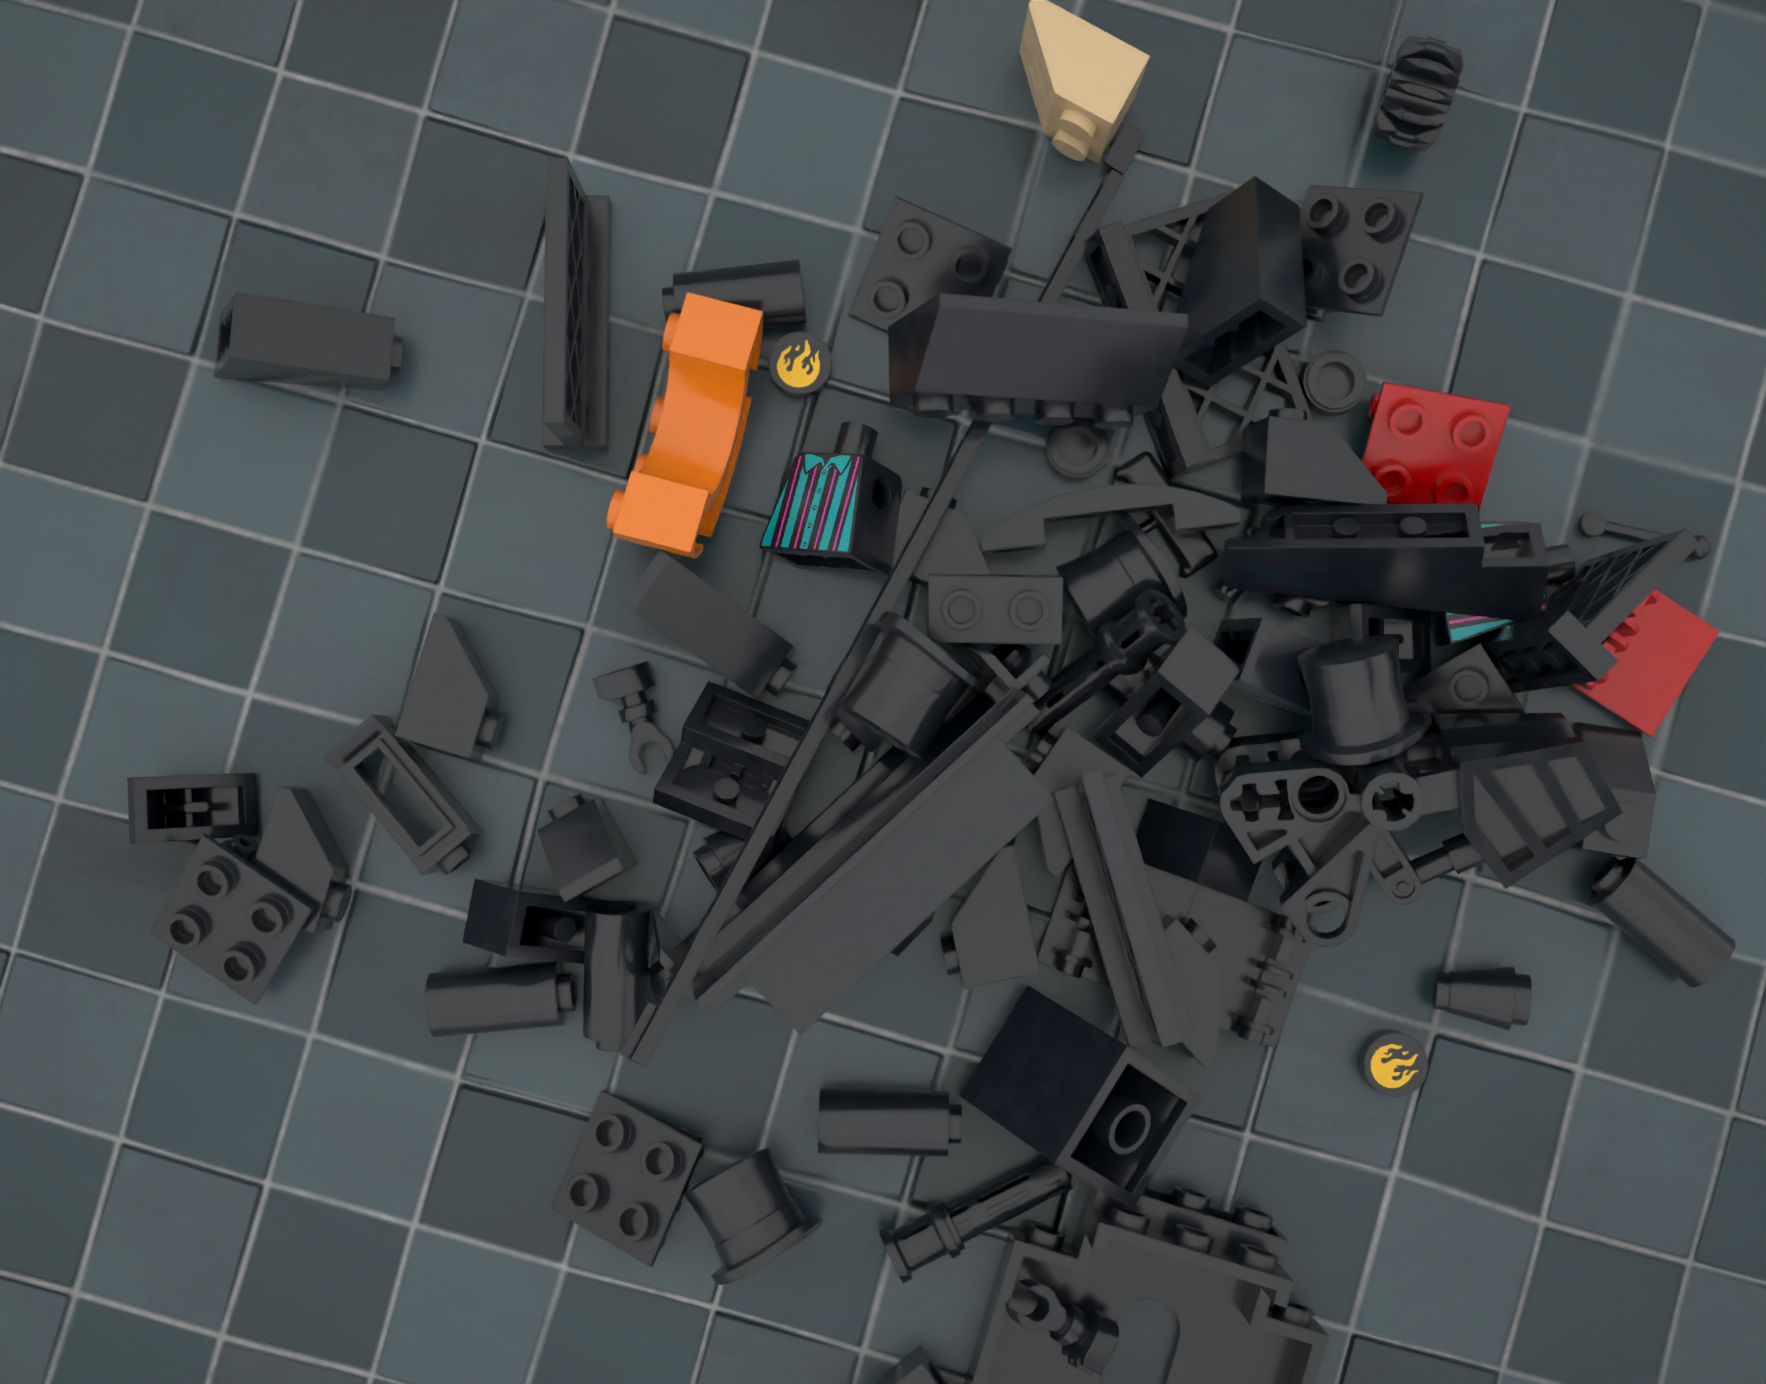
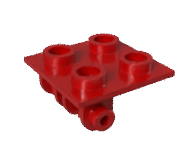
[1361,381,1511,512]
[1571,585,1720,737]

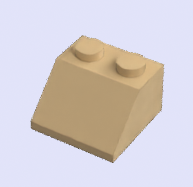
[1019,0,1150,164]

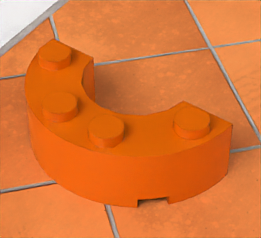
[606,292,763,559]

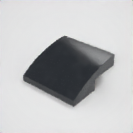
[653,681,817,850]

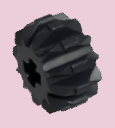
[1373,35,1464,151]

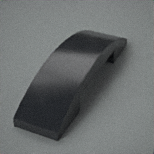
[980,484,1241,555]

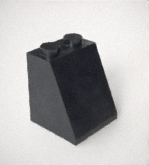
[959,986,1202,1210]

